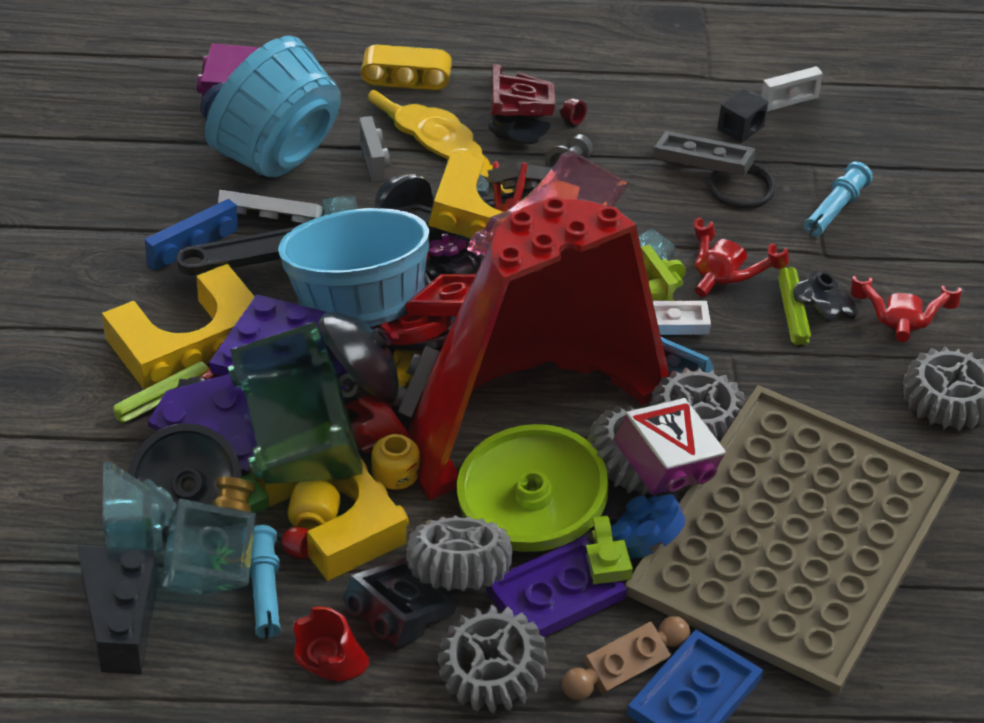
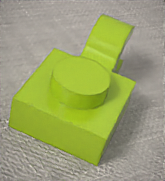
[586,516,632,584]

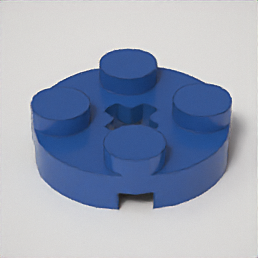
[611,494,685,559]

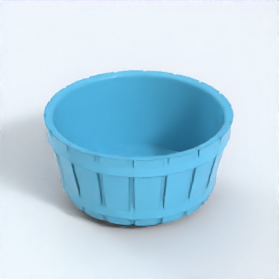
[205,36,341,177]
[278,208,429,327]

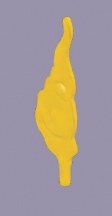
[367,90,514,194]

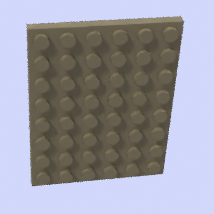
[625,385,960,696]

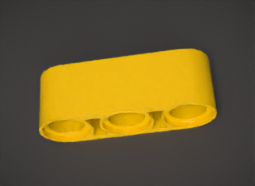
[360,45,452,90]

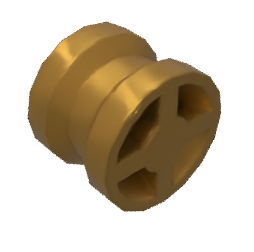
[211,477,255,516]

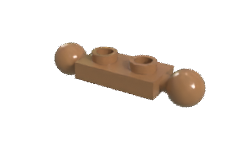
[562,616,690,700]

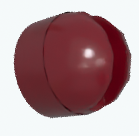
[559,99,587,125]

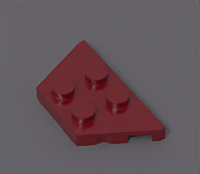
[491,64,555,117]

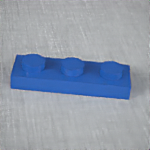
[145,199,238,272]

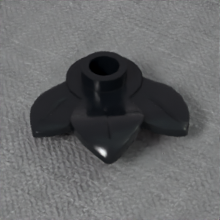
[488,115,551,144]
[794,271,857,322]

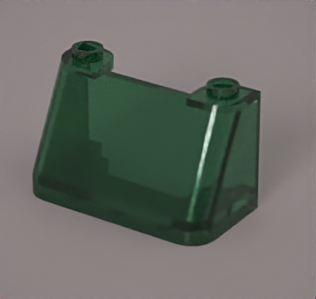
[228,321,364,484]

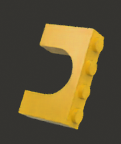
[428,150,580,244]
[102,264,255,389]
[249,424,409,581]

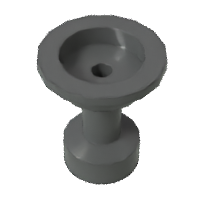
[545,134,594,182]

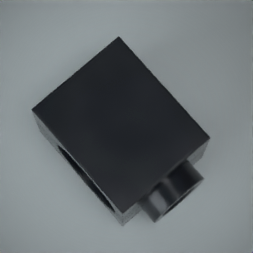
[717,88,768,143]

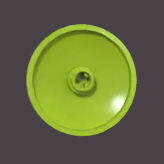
[457,424,609,552]

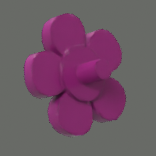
[429,234,467,256]

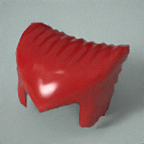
[344,393,411,455]
[292,606,370,682]

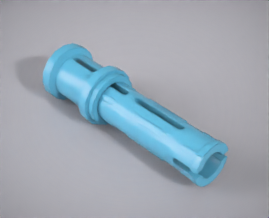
[804,161,873,237]
[242,525,281,638]

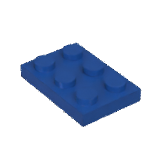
[627,630,763,723]

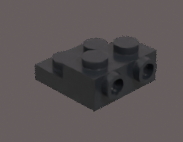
[343,557,458,647]

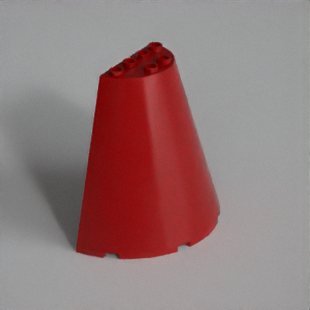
[409,197,670,501]

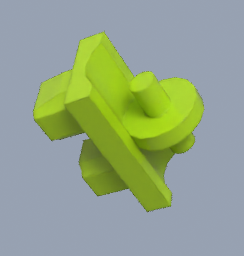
[641,244,686,301]

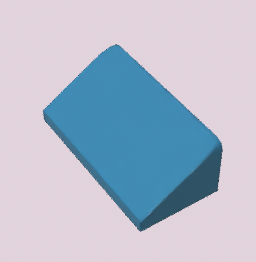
[661,337,714,374]

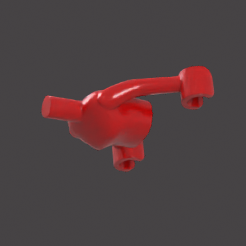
[694,218,789,297]
[850,276,962,342]

